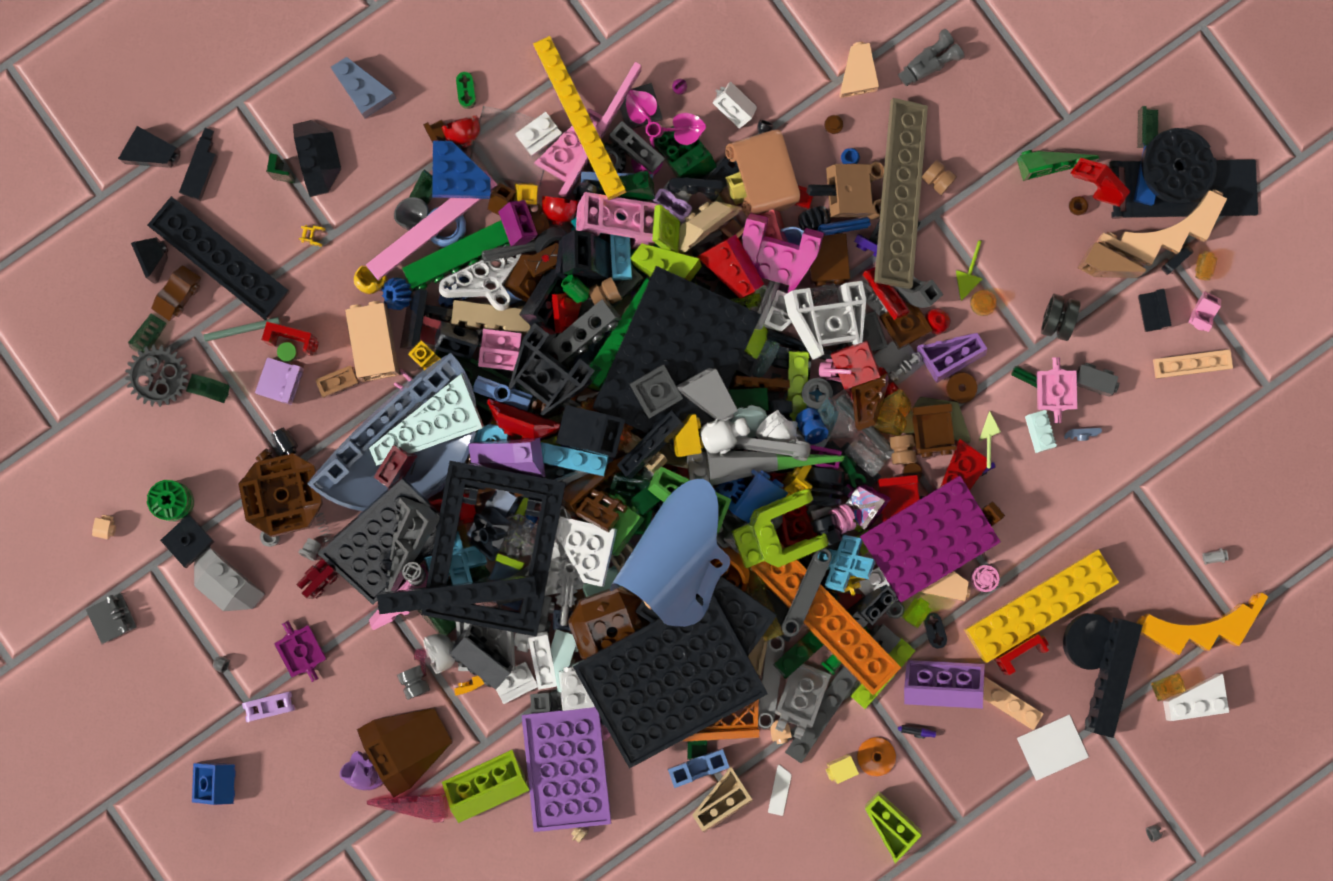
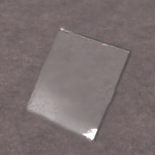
[470,106,556,187]

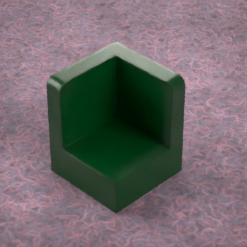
[687,740,707,760]

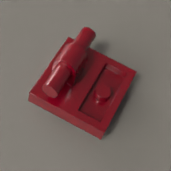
[296,558,338,599]

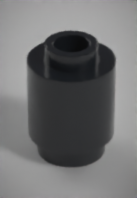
[271,427,298,456]

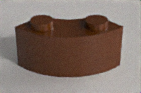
[151,265,201,321]

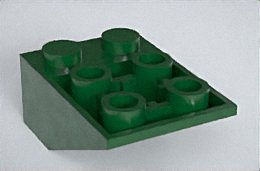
[654,126,717,179]

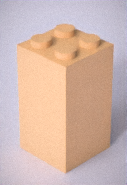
[345,301,400,382]

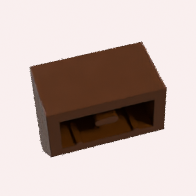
[504,255,544,302]

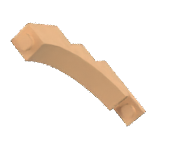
[1097,190,1227,266]

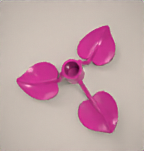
[626,90,706,176]

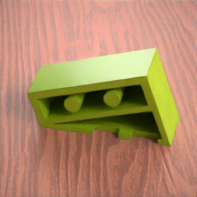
[630,243,702,281]
[865,791,922,863]

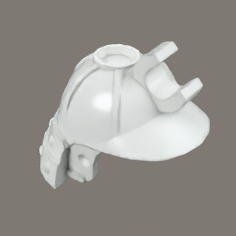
[755,410,803,444]

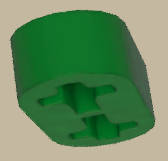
[456,72,476,109]

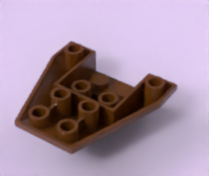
[357,708,453,798]

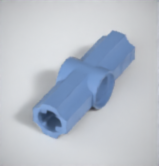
[473,376,533,411]

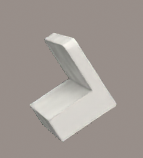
[713,82,757,129]

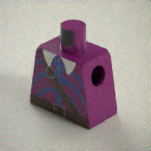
[842,484,891,530]

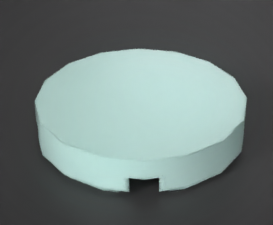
[730,405,767,438]

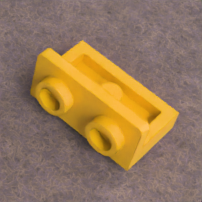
[782,465,813,496]

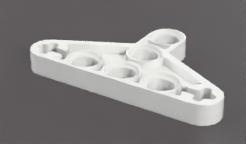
[439,254,521,311]

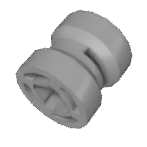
[402,562,426,586]

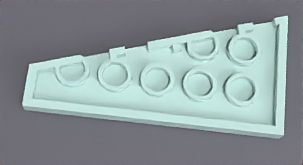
[369,373,484,466]

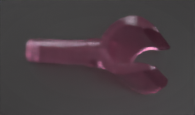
[414,649,427,677]

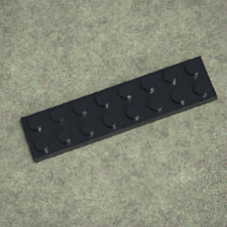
[147,196,290,320]

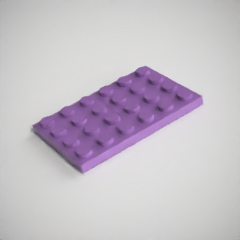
[522,707,612,832]

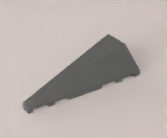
[385,497,440,592]

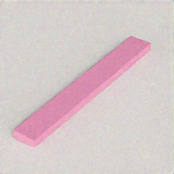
[559,62,642,199]
[366,170,497,281]

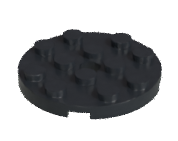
[1141,128,1217,204]

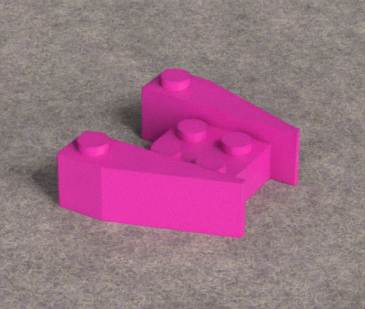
[742,213,824,294]

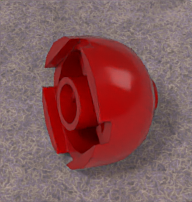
[441,115,480,148]
[541,196,580,226]

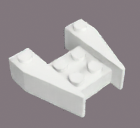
[784,281,866,360]

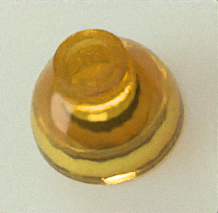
[970,290,997,316]

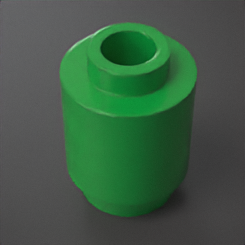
[561,275,590,303]

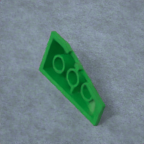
[1017,150,1099,181]

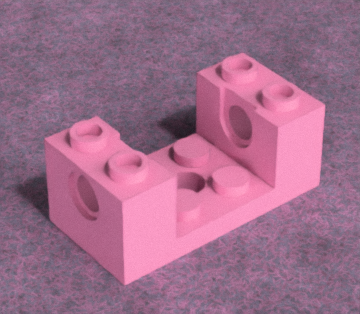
[576,192,659,250]

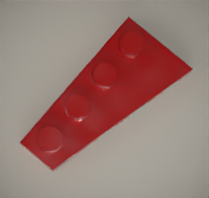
[940,439,987,491]

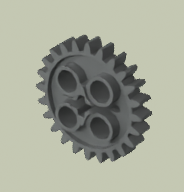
[125,344,189,407]

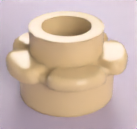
[571,827,589,843]

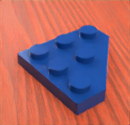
[432,141,490,199]

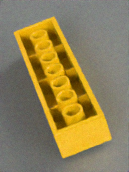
[964,549,1119,663]

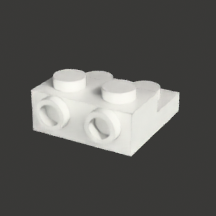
[559,666,595,711]

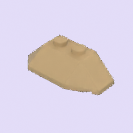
[678,201,742,254]

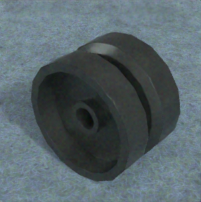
[1041,294,1080,341]

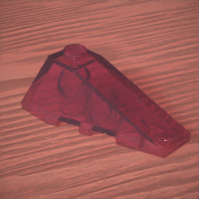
[367,793,448,823]

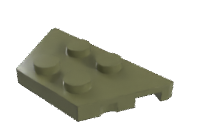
[897,397,971,443]

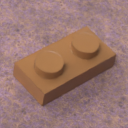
[315,365,359,398]

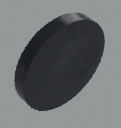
[1063,613,1110,670]

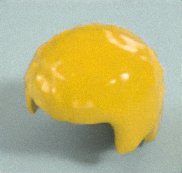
[353,265,387,294]

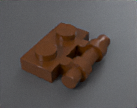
[576,489,628,533]

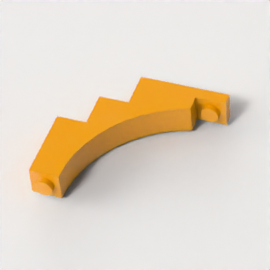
[1136,593,1268,655]

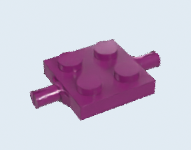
[274,620,327,682]

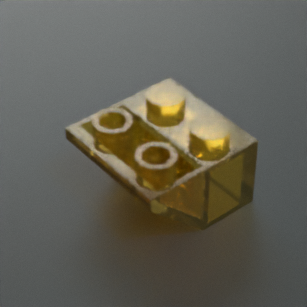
[874,389,911,436]

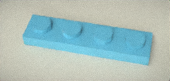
[610,213,632,281]
[541,442,608,477]

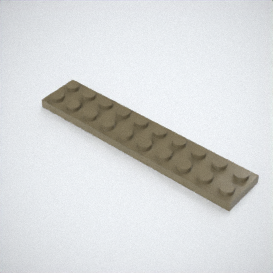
[874,98,928,289]

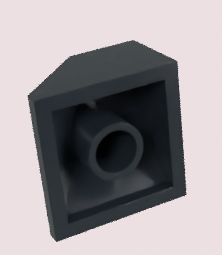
[131,237,168,284]

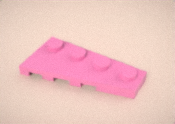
[534,108,603,182]

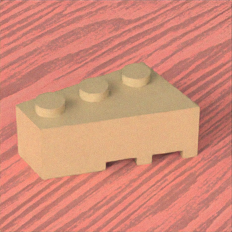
[692,766,753,833]

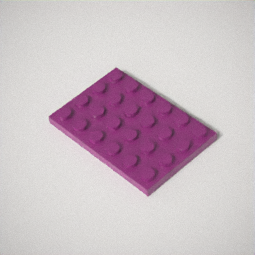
[860,475,1001,602]

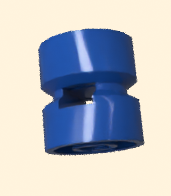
[795,408,828,445]

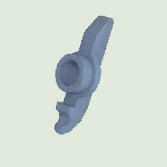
[1064,428,1102,441]

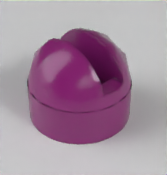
[672,79,687,95]

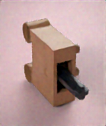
[807,162,884,220]

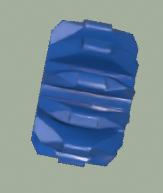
[381,277,412,310]
[714,478,747,502]

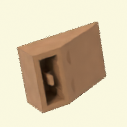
[1078,242,1147,278]

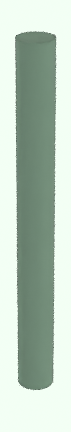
[204,317,280,342]

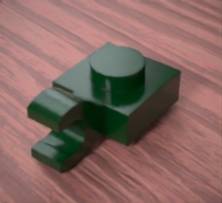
[839,455,866,488]

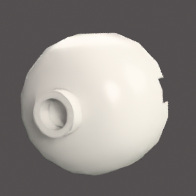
[423,634,455,674]

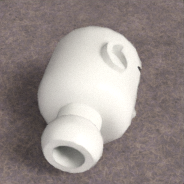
[700,418,750,454]

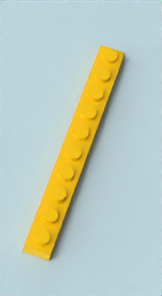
[533,36,626,201]

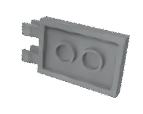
[775,664,831,740]

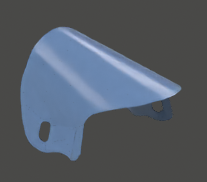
[610,479,730,627]

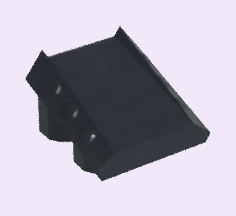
[471,507,512,561]

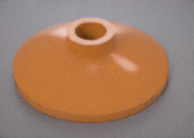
[857,737,896,776]

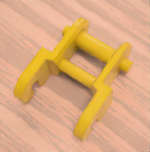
[298,225,326,247]

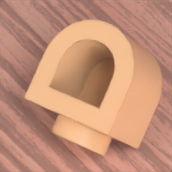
[92,515,116,540]
[770,720,792,744]

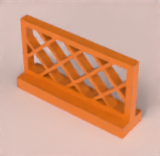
[682,699,760,742]

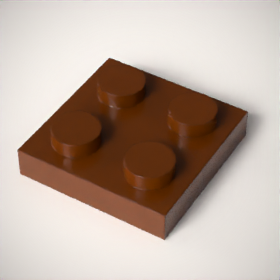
[880,302,933,350]

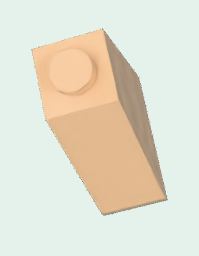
[839,42,879,99]
[919,571,971,601]

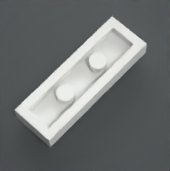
[528,632,557,690]

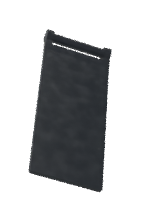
[1109,159,1258,219]

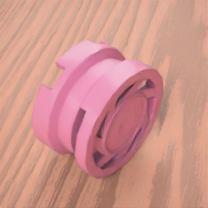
[828,504,856,534]
[971,565,999,592]

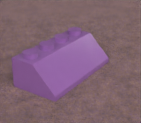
[904,660,985,709]

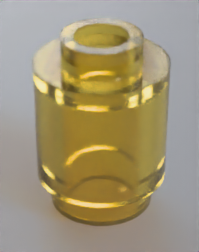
[1194,251,1218,281]

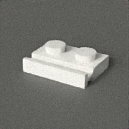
[515,112,562,157]
[496,662,538,704]

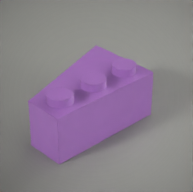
[917,333,987,383]

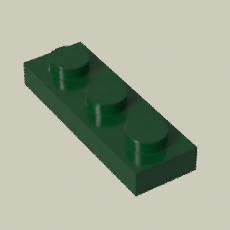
[773,631,824,679]

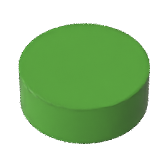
[277,342,297,362]

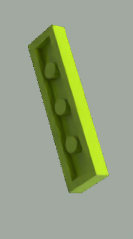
[787,351,809,428]
[850,638,916,709]

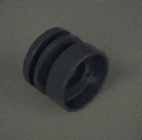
[804,468,845,507]

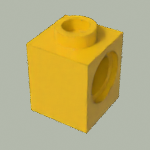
[514,183,538,205]

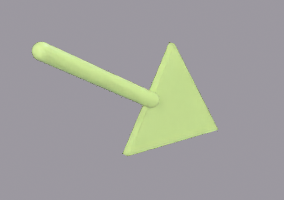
[979,411,1001,469]

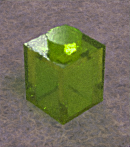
[901,597,932,628]

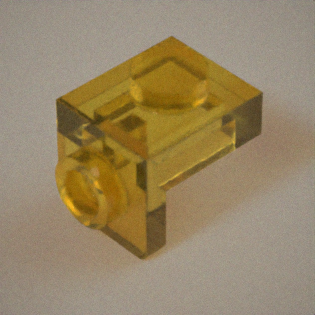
[1151,673,1186,701]

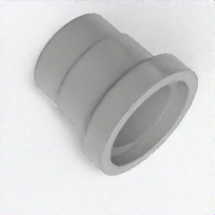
[298,538,321,561]

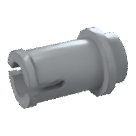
[1202,548,1228,565]

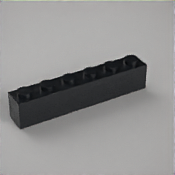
[1084,617,1143,738]

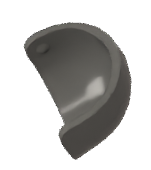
[394,197,429,231]

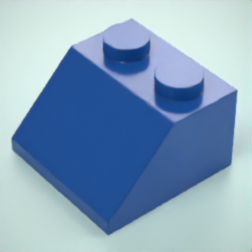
[192,763,236,805]

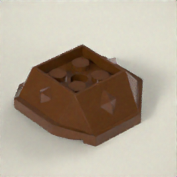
[238,453,323,537]
[568,587,651,659]

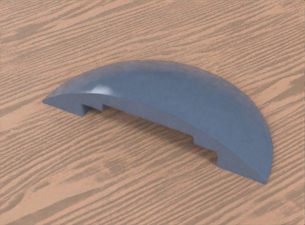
[307,353,476,511]

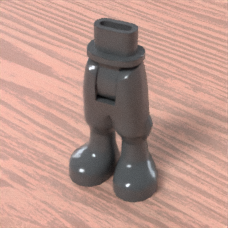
[898,28,965,87]

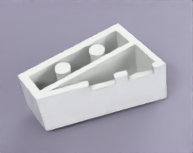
[1163,673,1229,721]

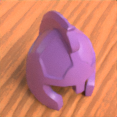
[340,751,383,790]

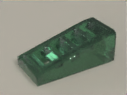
[128,313,167,353]

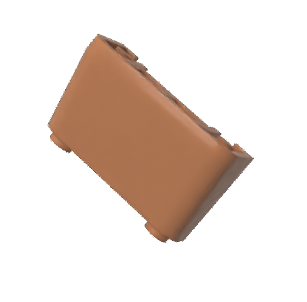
[725,129,800,218]

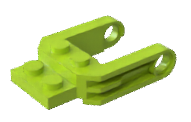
[731,489,829,568]

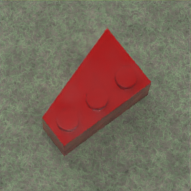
[697,234,764,299]

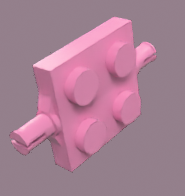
[1037,357,1077,423]

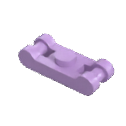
[242,691,295,722]

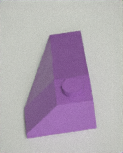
[468,438,545,477]

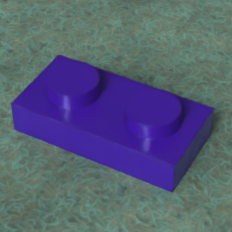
[854,234,878,257]

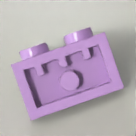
[255,358,304,405]

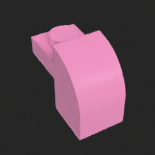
[1188,291,1221,332]

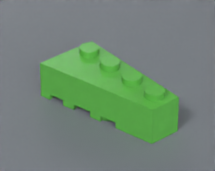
[648,467,731,534]

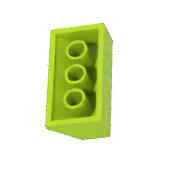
[442,750,530,823]

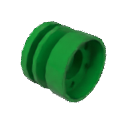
[147,480,194,522]

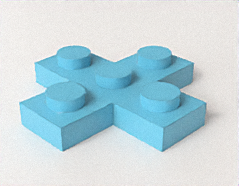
[425,531,487,584]
[818,534,875,592]

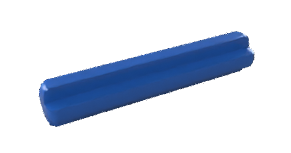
[818,217,871,236]

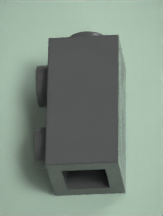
[1076,363,1120,397]

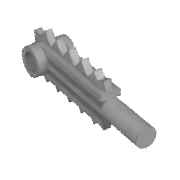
[555,558,579,626]

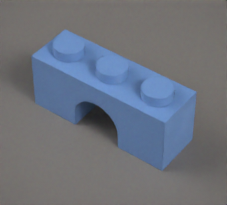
[668,748,730,788]

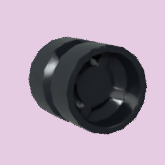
[768,400,793,421]
[810,514,843,546]

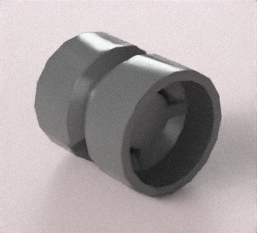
[397,665,430,700]

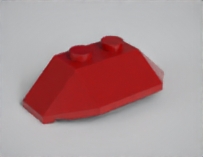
[487,399,561,440]

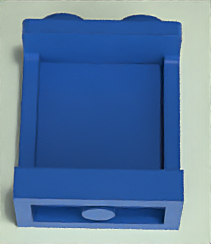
[728,469,788,523]

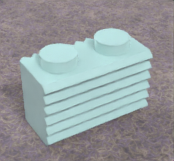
[1025,410,1057,453]

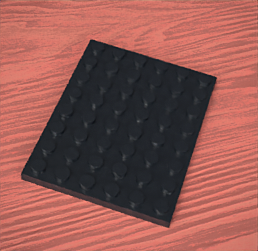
[592,266,761,445]
[573,594,768,769]

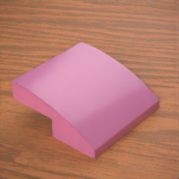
[478,329,522,371]

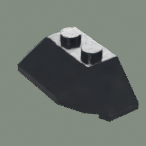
[293,120,342,197]

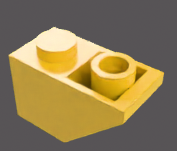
[673,414,704,457]

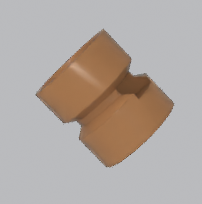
[922,160,957,195]
[589,277,622,305]
[889,435,917,465]

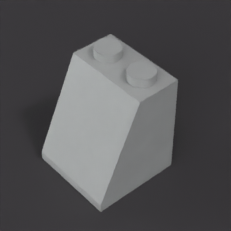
[676,368,738,421]

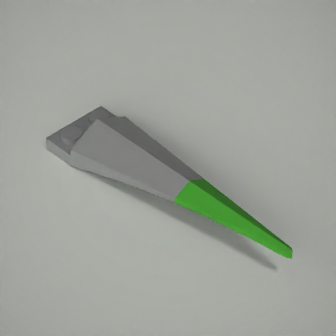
[687,451,844,486]

